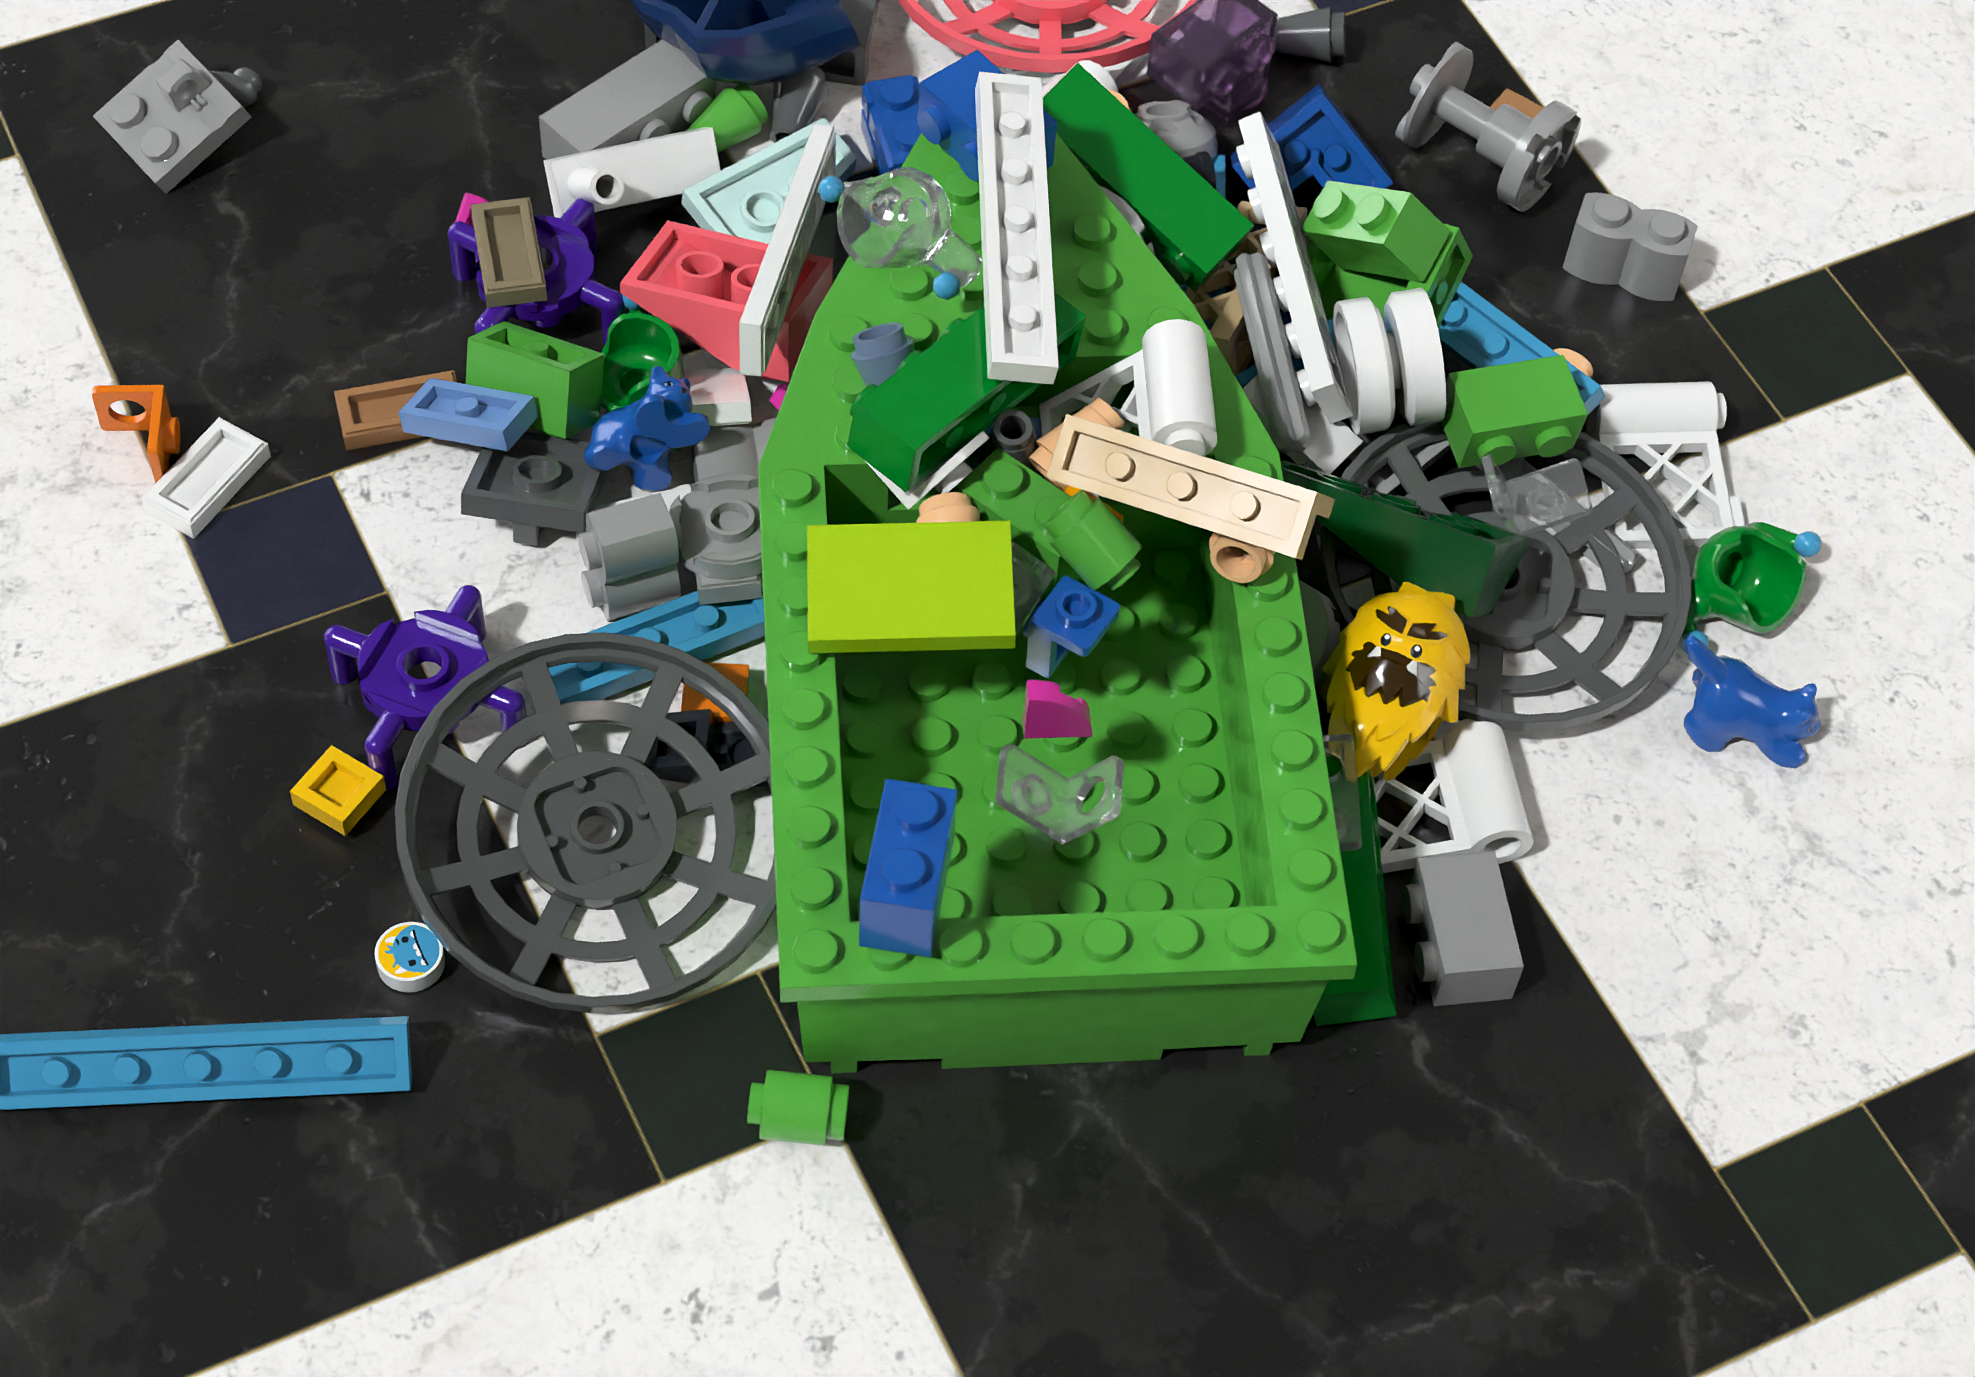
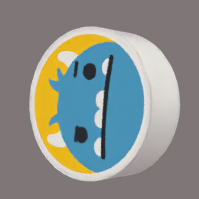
[375,922,445,992]

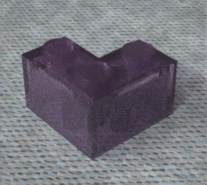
[1146,0,1278,122]

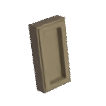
[470,197,547,308]

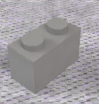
[1401,851,1524,1006]

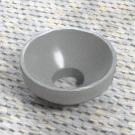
[1135,100,1218,159]

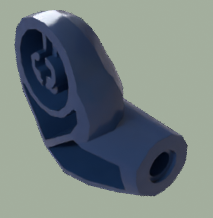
[629,0,861,86]

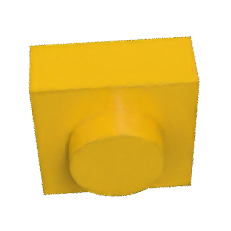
[290,745,386,836]

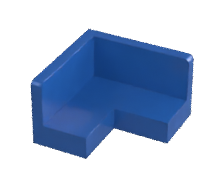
[1231,84,1393,191]

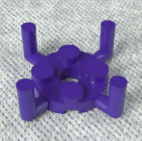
[448,198,625,345]
[324,585,528,791]

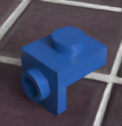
[1023,575,1120,679]

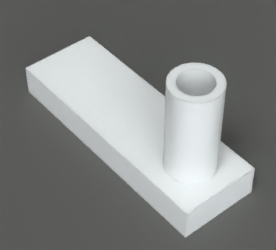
[543,127,721,218]

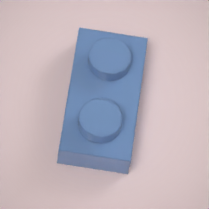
[398,378,539,451]

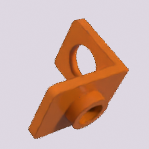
[92,385,181,483]

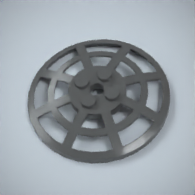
[1320,422,1691,732]
[395,632,776,1013]

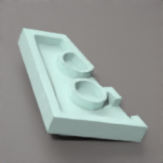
[681,118,857,244]

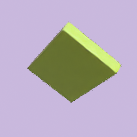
[807,521,1015,653]

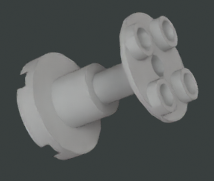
[1395,42,1581,212]

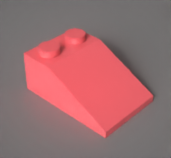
[620,221,833,382]

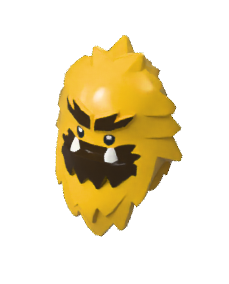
[1321,582,1470,781]

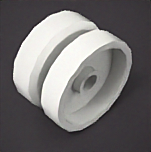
[1333,288,1446,435]

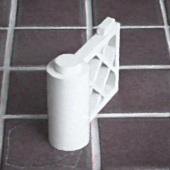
[1039,319,1217,498]
[1585,382,1745,549]
[1325,719,1534,873]

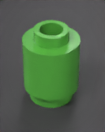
[1043,490,1142,591]
[747,1070,850,1146]

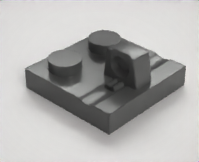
[461,432,609,546]

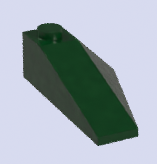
[1281,460,1530,623]

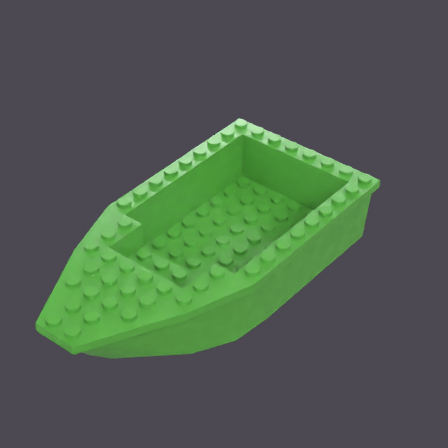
[758,132,1357,1074]

